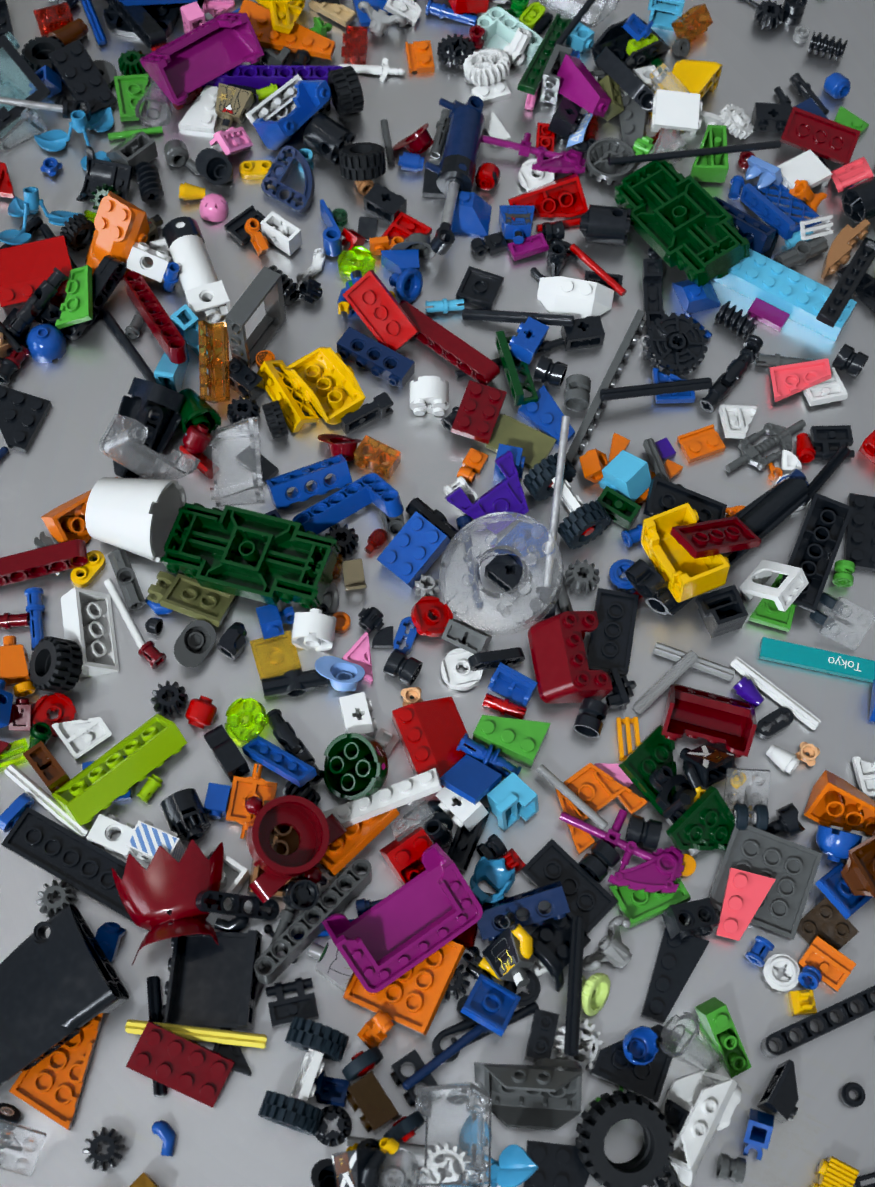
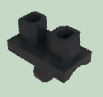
[605,667,637,711]

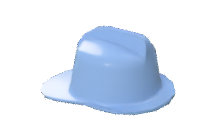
[315,656,365,692]

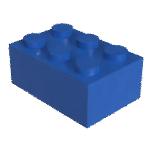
[377,511,451,589]

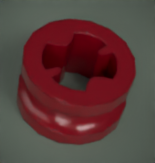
[738,151,755,169]

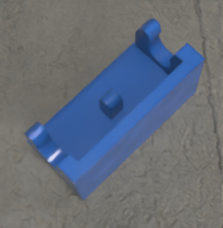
[488,662,538,707]

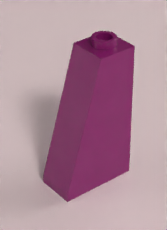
[556,54,611,117]

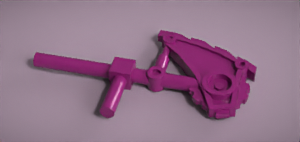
[481,132,586,175]
[559,809,684,893]

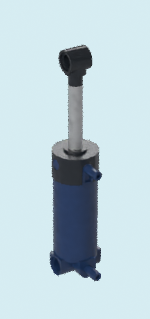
[425,96,485,255]

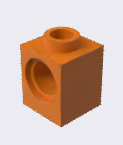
[579,449,608,483]

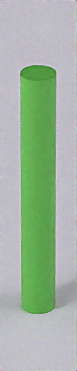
[108,126,163,141]

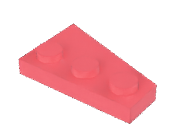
[769,358,831,402]
[715,868,776,941]

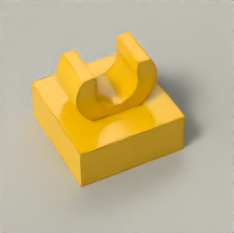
[788,989,817,1016]

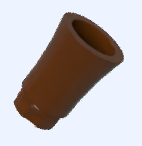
[48,18,89,46]

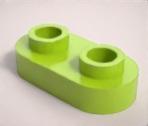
[519,2,545,29]
[626,33,658,55]

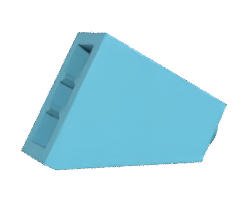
[154,348,189,393]

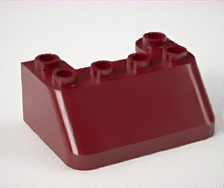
[528,611,613,704]
[661,684,757,757]

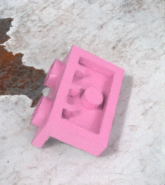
[209,126,253,156]

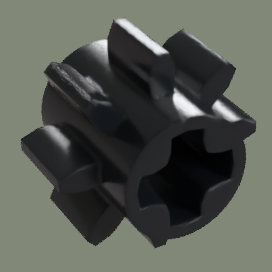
[299,278,322,304]
[358,607,384,633]

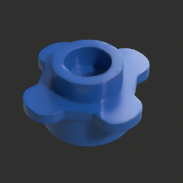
[40,157,63,177]

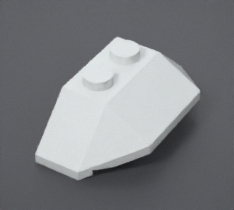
[245,74,302,125]
[537,276,614,319]

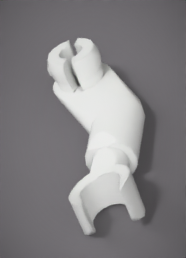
[296,248,325,282]

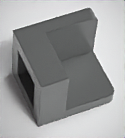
[261,46,290,65]

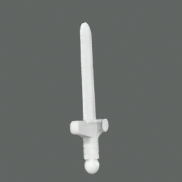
[338,58,405,83]

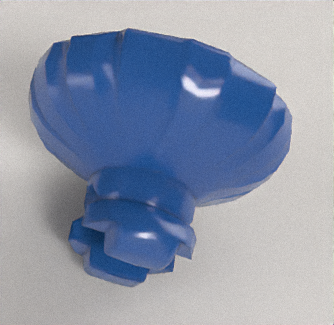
[389,268,423,303]

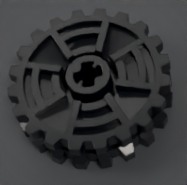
[643,313,708,377]

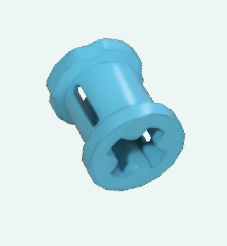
[298,148,314,173]

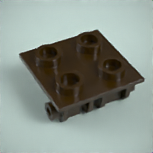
[797,897,859,950]

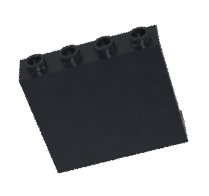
[162,930,262,1030]

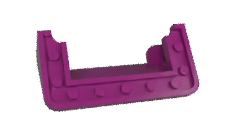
[139,12,265,105]
[322,843,483,993]

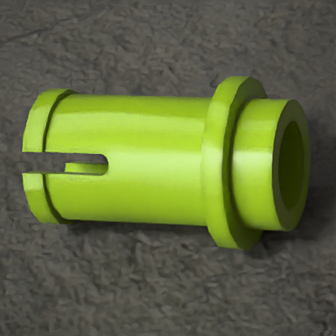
[256,83,278,101]
[136,774,163,803]

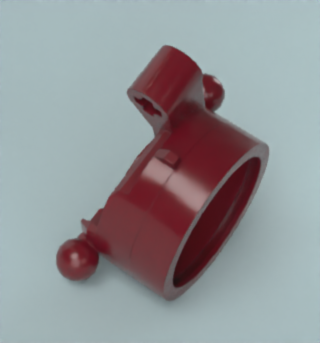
[245,795,347,904]

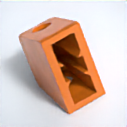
[0,636,31,686]

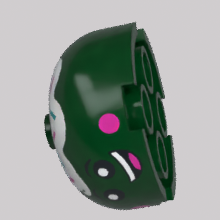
[323,733,388,800]

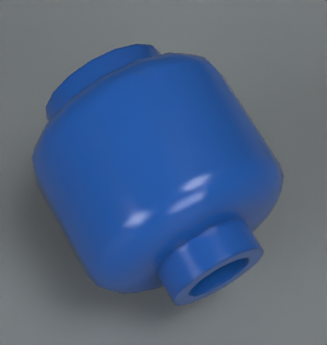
[824,72,850,99]

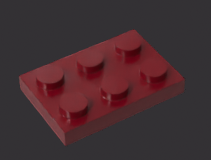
[451,380,507,444]

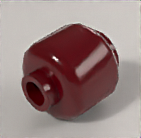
[182,423,213,455]

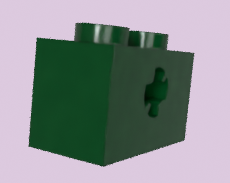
[597,486,641,531]

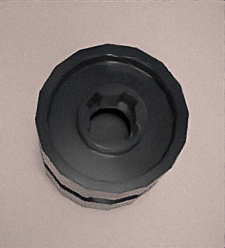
[782,0,807,26]
[832,343,869,379]
[533,356,568,389]
[383,648,423,686]
[573,698,609,738]
[625,814,662,850]
[578,840,621,883]
[282,879,319,910]

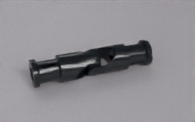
[5,267,68,338]
[699,348,756,413]
[263,709,325,786]

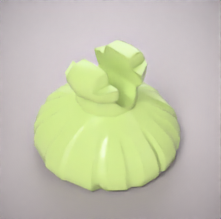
[581,973,611,1016]

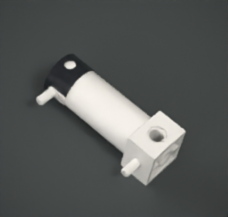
[149,217,231,332]

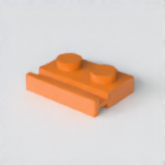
[405,40,434,74]
[677,424,726,463]
[798,935,857,992]

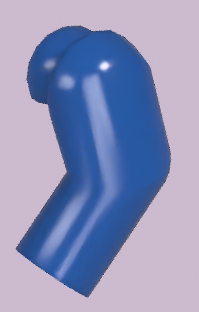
[145,598,173,615]
[152,1120,176,1157]

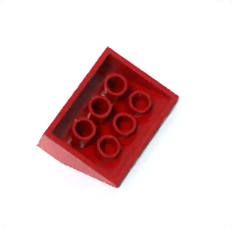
[0,235,73,309]
[392,697,474,788]

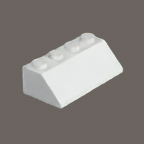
[61,587,119,677]

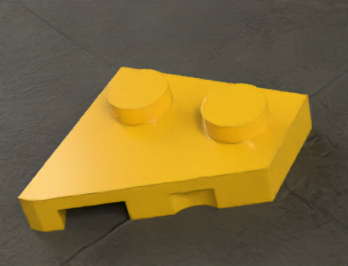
[269,0,302,34]

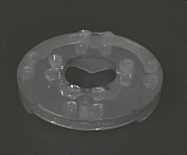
[439,512,564,635]

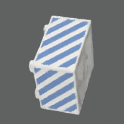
[126,820,185,864]

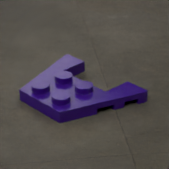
[445,450,529,535]

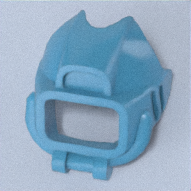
[470,856,515,904]

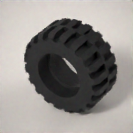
[575,1090,674,1187]

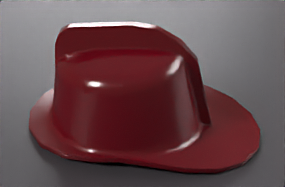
[393,123,433,154]
[317,434,362,461]

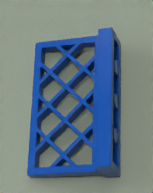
[740,183,822,240]

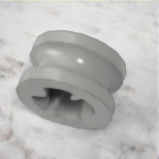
[793,26,810,43]

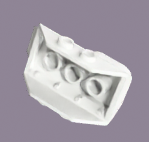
[660,1070,742,1187]

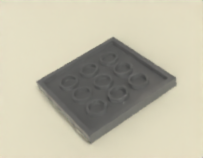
[709,823,823,940]

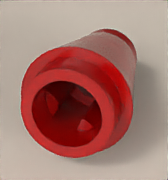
[796,433,816,463]

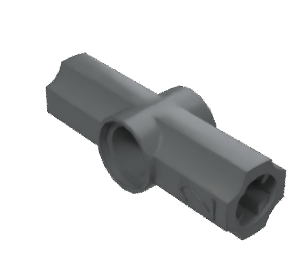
[773,236,828,268]
[108,549,146,611]

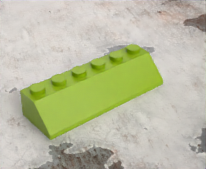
[51,714,187,826]

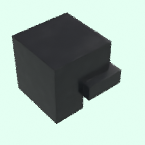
[695,584,748,638]

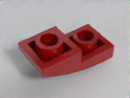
[536,123,555,152]

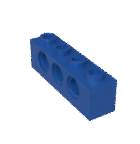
[266,454,352,509]

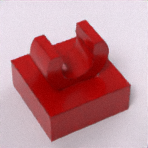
[341,228,366,251]
[498,848,525,875]

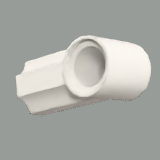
[503,27,532,67]

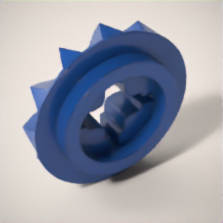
[609,559,635,591]

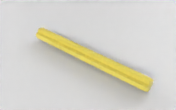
[125,1019,267,1049]

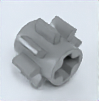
[414,574,440,597]

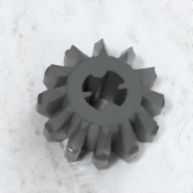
[565,559,600,595]
[36,880,77,919]

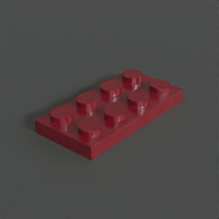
[780,106,861,166]
[670,516,761,559]
[126,1020,235,1108]

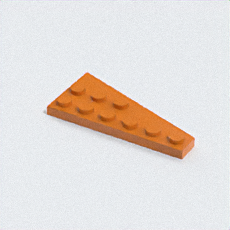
[239,0,335,60]
[9,1013,104,1131]

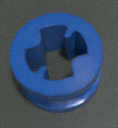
[798,965,822,990]

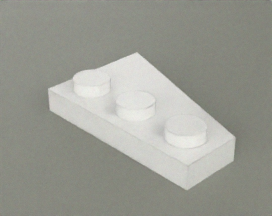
[178,85,218,133]

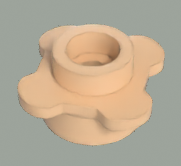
[401,687,423,707]
[795,742,820,767]

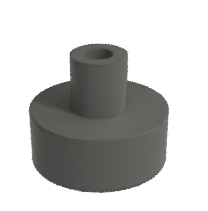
[672,38,690,57]

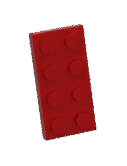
[342,270,420,351]

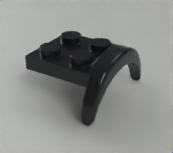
[76,146,133,202]
[531,916,591,992]

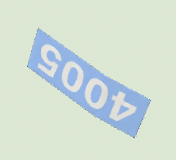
[566,112,593,148]

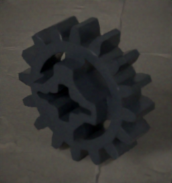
[437,34,475,68]

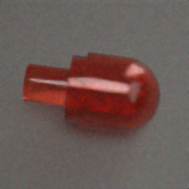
[364,529,387,554]

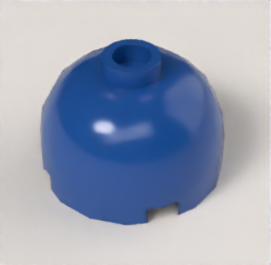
[26,324,67,364]
[816,825,862,863]

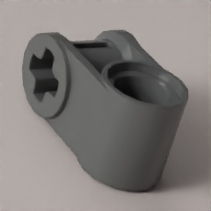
[381,511,405,543]

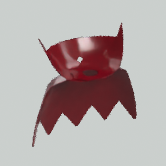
[112,840,224,965]

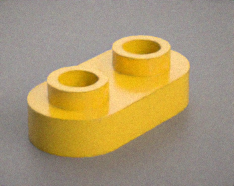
[239,160,276,180]
[70,550,106,588]

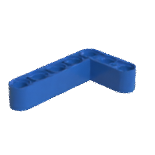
[292,473,404,534]

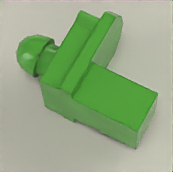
[310,17,332,38]

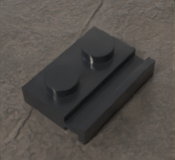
[224,205,265,246]

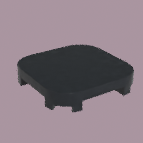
[103,3,183,38]

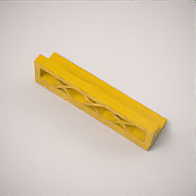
[257,360,319,433]

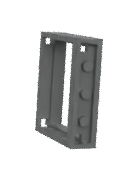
[225,266,286,369]

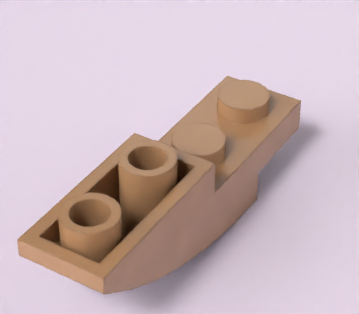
[821,219,871,279]

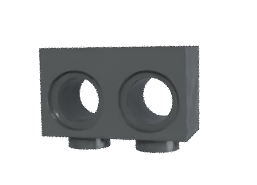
[441,619,493,654]

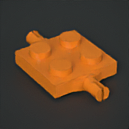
[225,764,278,839]

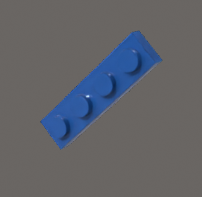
[242,736,317,788]

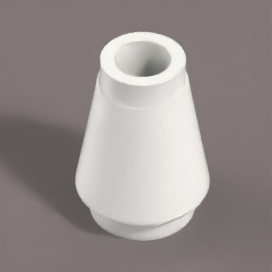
[766,744,800,774]

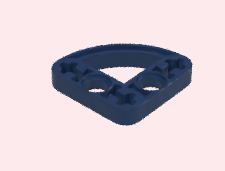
[261,145,315,213]

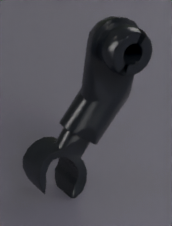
[558,136,596,152]

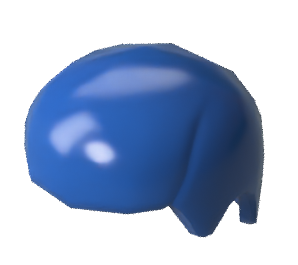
[623,1026,659,1066]

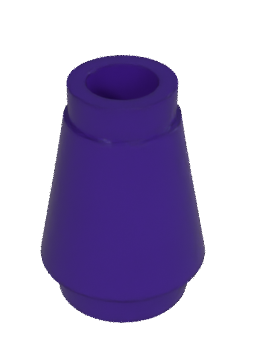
[733,676,764,708]

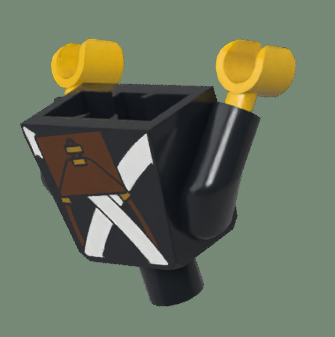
[680,745,746,803]
[331,1137,399,1187]

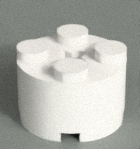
[410,376,449,416]
[291,608,337,651]

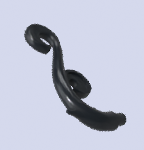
[432,963,493,1063]

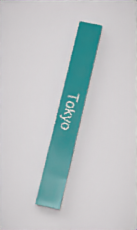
[758,637,875,683]

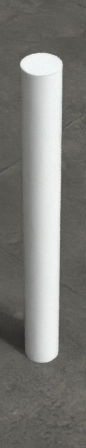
[104,579,145,649]

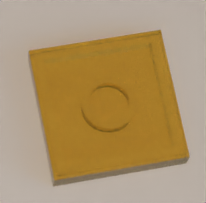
[250,630,302,680]

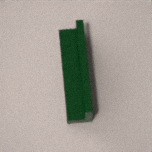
[495,330,539,406]

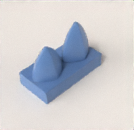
[745,155,783,189]

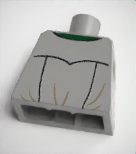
[307,938,354,992]

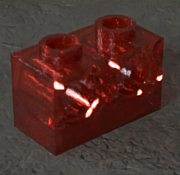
[33,2,74,37]
[341,26,368,65]

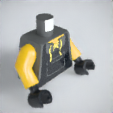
[463,912,535,987]

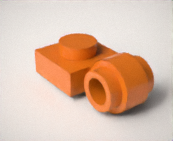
[244,218,269,256]
[369,236,404,256]
[457,448,489,484]
[357,1010,394,1049]

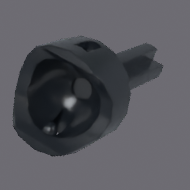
[766,803,805,837]

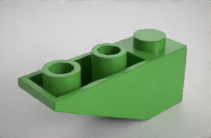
[694,997,751,1078]

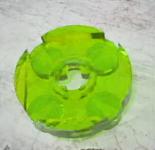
[338,246,375,281]
[225,698,269,743]

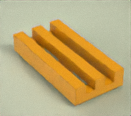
[616,717,640,761]

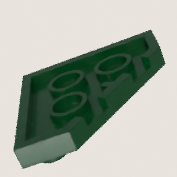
[618,725,677,816]
[666,786,736,850]

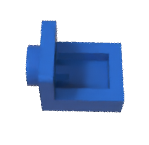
[622,13,654,42]
[95,922,126,962]

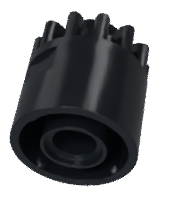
[160,788,211,842]

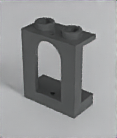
[540,44,573,104]

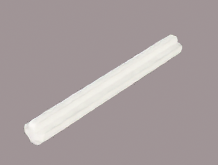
[730,657,821,730]
[5,764,90,839]

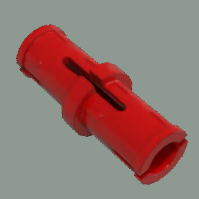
[482,693,527,720]

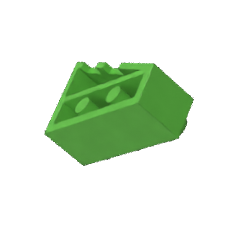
[690,125,729,183]
[472,715,551,768]

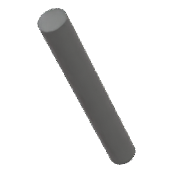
[381,119,395,166]

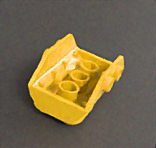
[282,347,365,425]

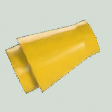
[179,182,206,201]

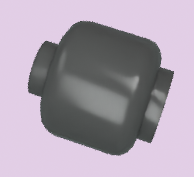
[164,139,189,167]

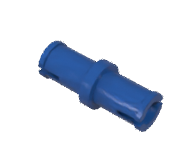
[163,262,180,293]

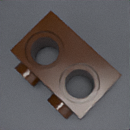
[23,741,70,793]

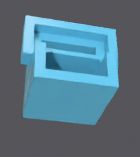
[648,0,685,31]
[599,450,651,502]
[487,772,539,832]

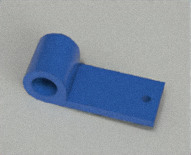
[320,199,342,257]

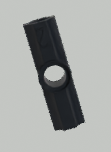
[406,497,462,549]
[261,669,328,699]

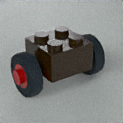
[342,1046,425,1143]

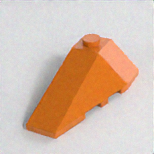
[41,477,118,543]
[804,770,875,836]

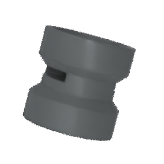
[716,1153,746,1184]

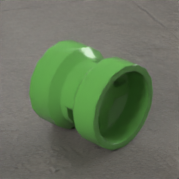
[832,560,856,588]

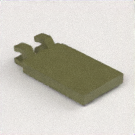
[486,414,557,469]
[147,571,236,627]

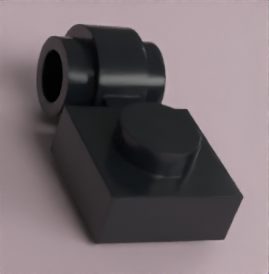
[471,232,508,256]

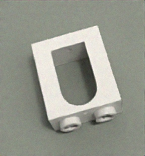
[739,559,809,612]

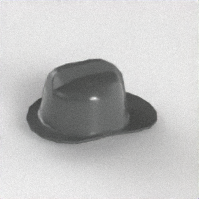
[391,233,436,260]
[174,620,216,667]

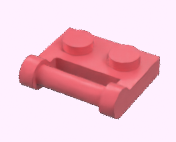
[831,157,874,193]

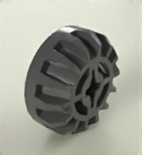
[586,138,635,185]

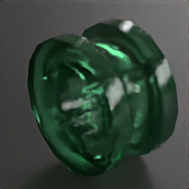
[332,208,348,228]

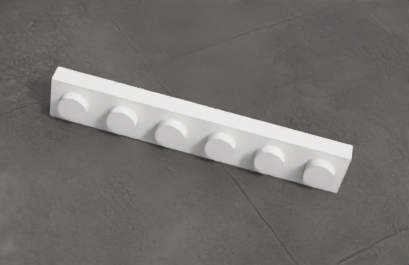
[323,768,443,828]

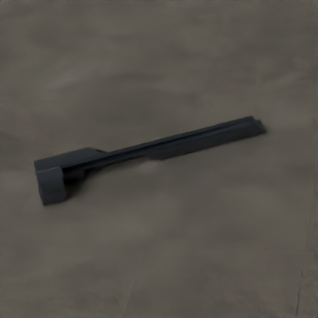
[625,479,808,616]

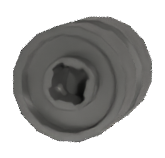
[564,374,591,411]

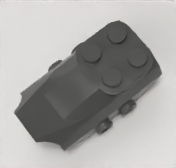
[474,1058,582,1130]

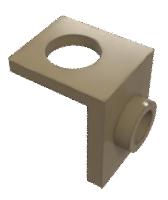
[341,558,367,591]

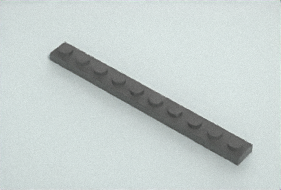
[566,309,646,466]

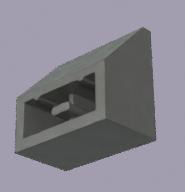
[106,131,158,175]

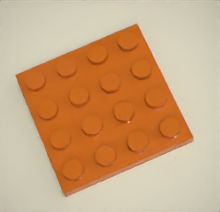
[343,941,465,1036]

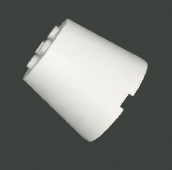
[85,477,186,563]

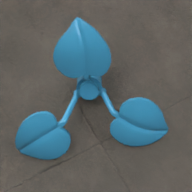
[34,107,114,171]
[0,187,82,245]
[450,1113,538,1187]

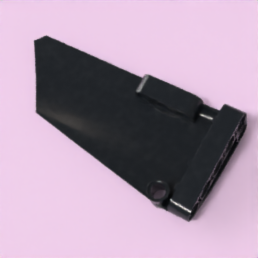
[0,903,129,1086]

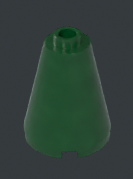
[179,388,221,436]

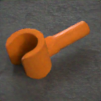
[766,456,783,481]

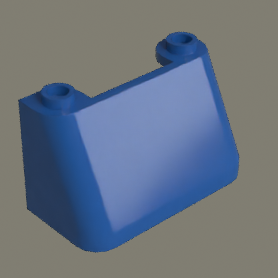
[252,80,331,151]

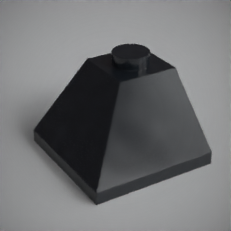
[757,1059,799,1123]

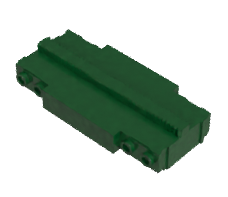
[614,160,750,287]
[160,503,341,609]

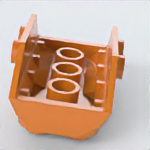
[85,191,150,280]

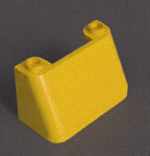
[648,59,723,115]

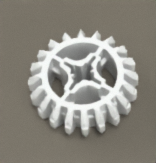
[463,47,511,87]

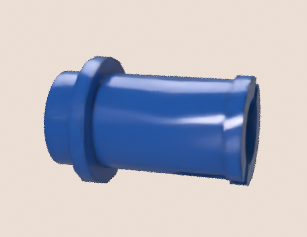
[728,176,745,200]

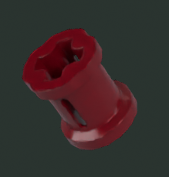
[469,25,485,50]
[5,345,30,370]
[138,641,167,669]

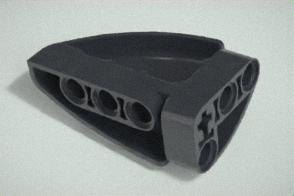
[113,377,186,478]

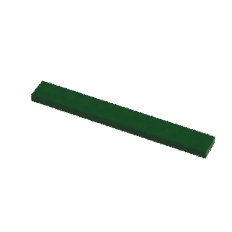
[517,10,575,95]

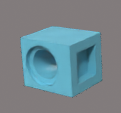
[566,22,595,54]

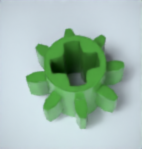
[633,136,656,155]

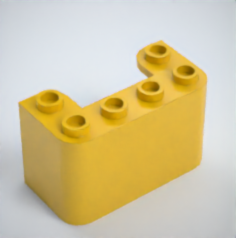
[641,503,730,603]

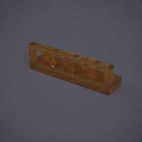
[198,320,230,403]

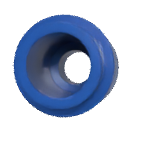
[398,152,425,173]

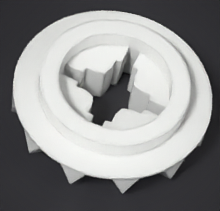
[762,954,800,992]

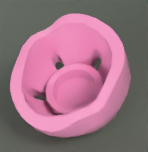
[199,193,229,222]

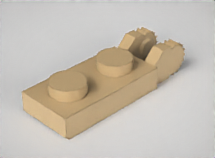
[308,0,356,27]

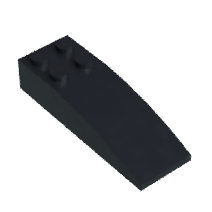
[778,493,854,613]

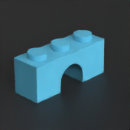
[170,304,225,366]

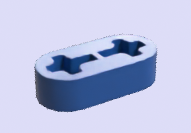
[393,617,418,655]
[0,793,35,832]

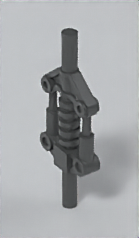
[725,420,806,472]

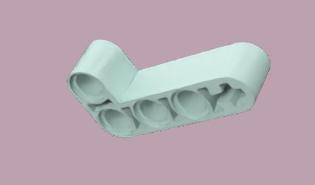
[477,6,543,59]

